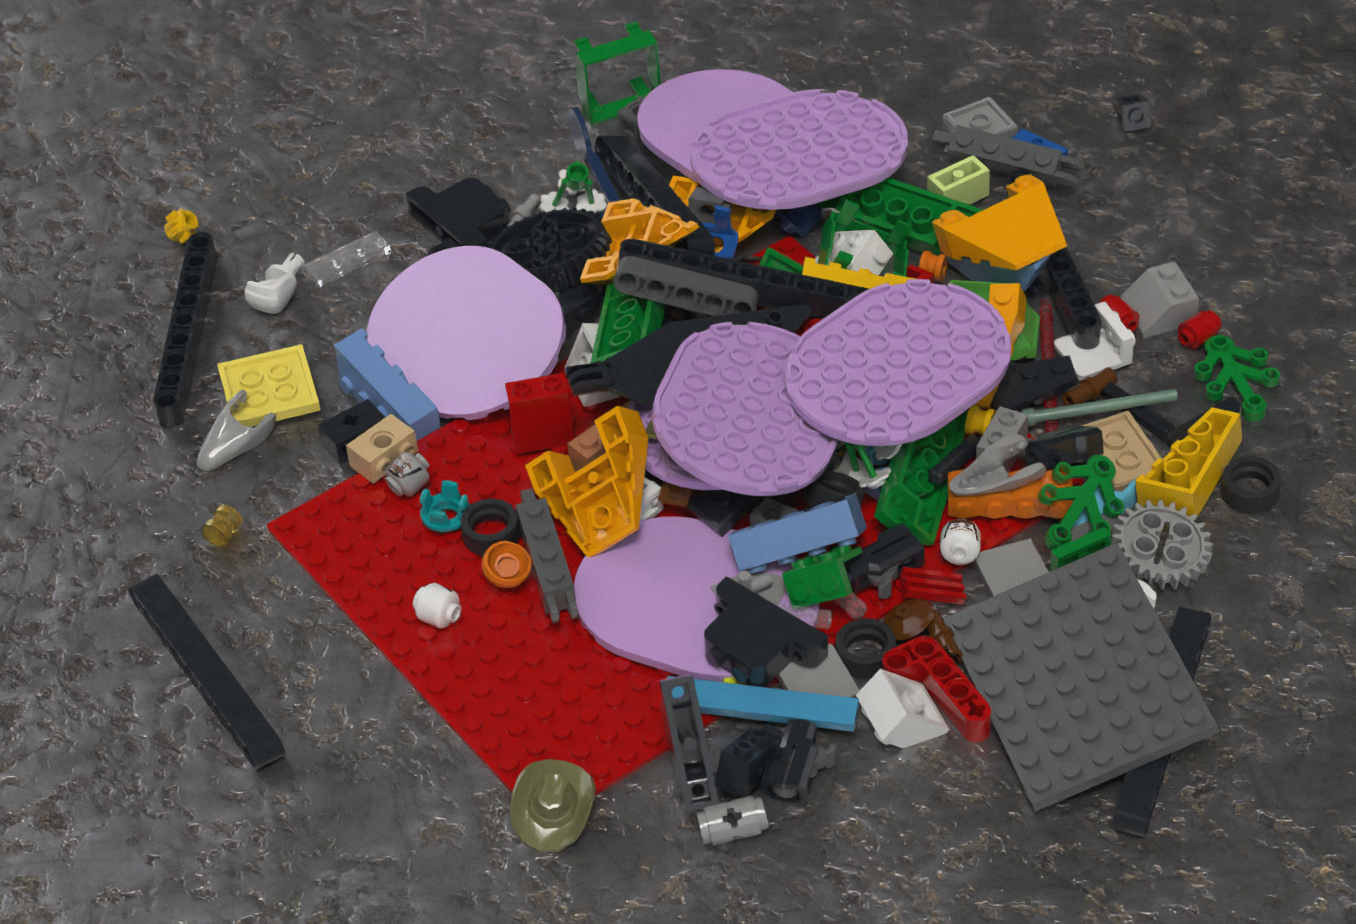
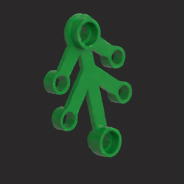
[1194,335,1280,422]
[1038,455,1125,550]

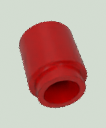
[1099,294,1140,332]
[1177,310,1222,349]

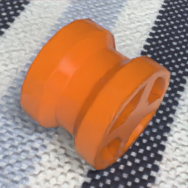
[919,250,948,282]

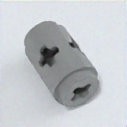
[696,795,769,846]

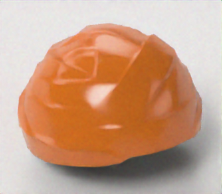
[482,541,532,589]

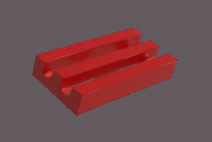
[900,567,967,605]

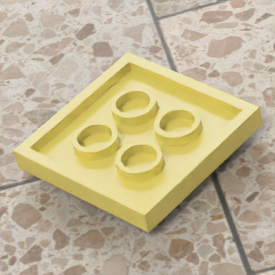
[217,344,321,427]

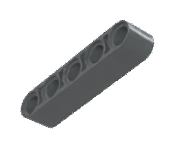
[614,256,759,316]

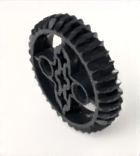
[486,207,612,293]

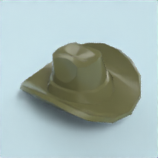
[510,759,596,852]

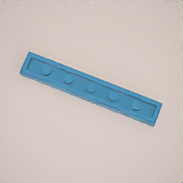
[667,676,859,732]

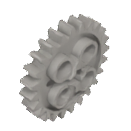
[1111,500,1213,590]

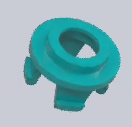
[419,480,470,532]

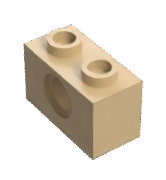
[346,414,418,484]

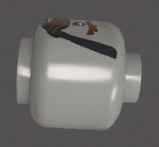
[384,452,430,497]

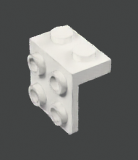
[815,230,893,275]
[1054,301,1135,380]

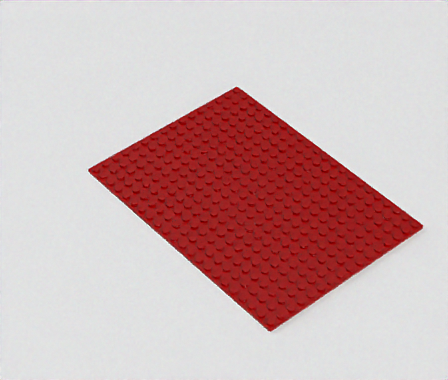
[267,237,1084,796]

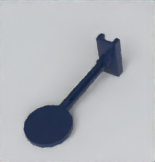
[568,107,620,217]

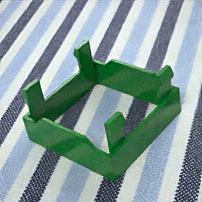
[573,21,661,126]
[818,199,911,277]

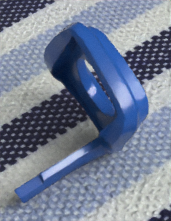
[702,205,738,259]

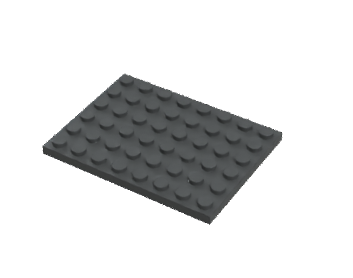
[943,543,1219,812]

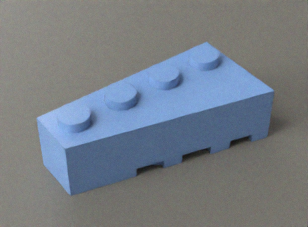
[334,328,441,441]
[728,493,867,574]

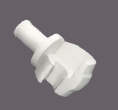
[245,253,304,314]

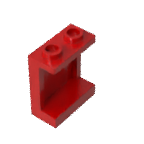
[505,373,574,454]

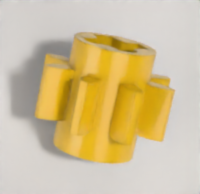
[164,208,199,244]

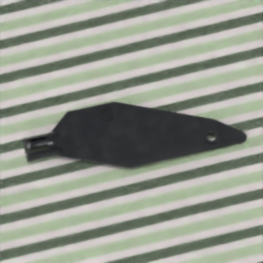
[565,304,812,404]

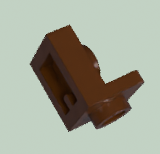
[658,481,702,508]

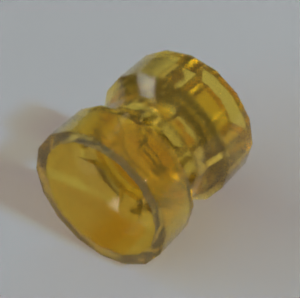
[201,504,243,547]

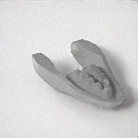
[197,389,276,472]
[949,434,1046,496]

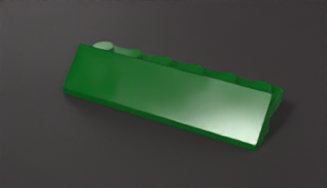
[817,178,983,256]
[590,282,666,396]
[874,410,968,546]

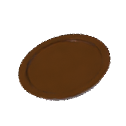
[884,599,935,641]

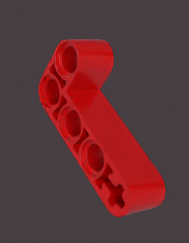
[882,636,991,742]

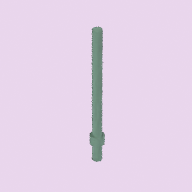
[1021,389,1178,427]

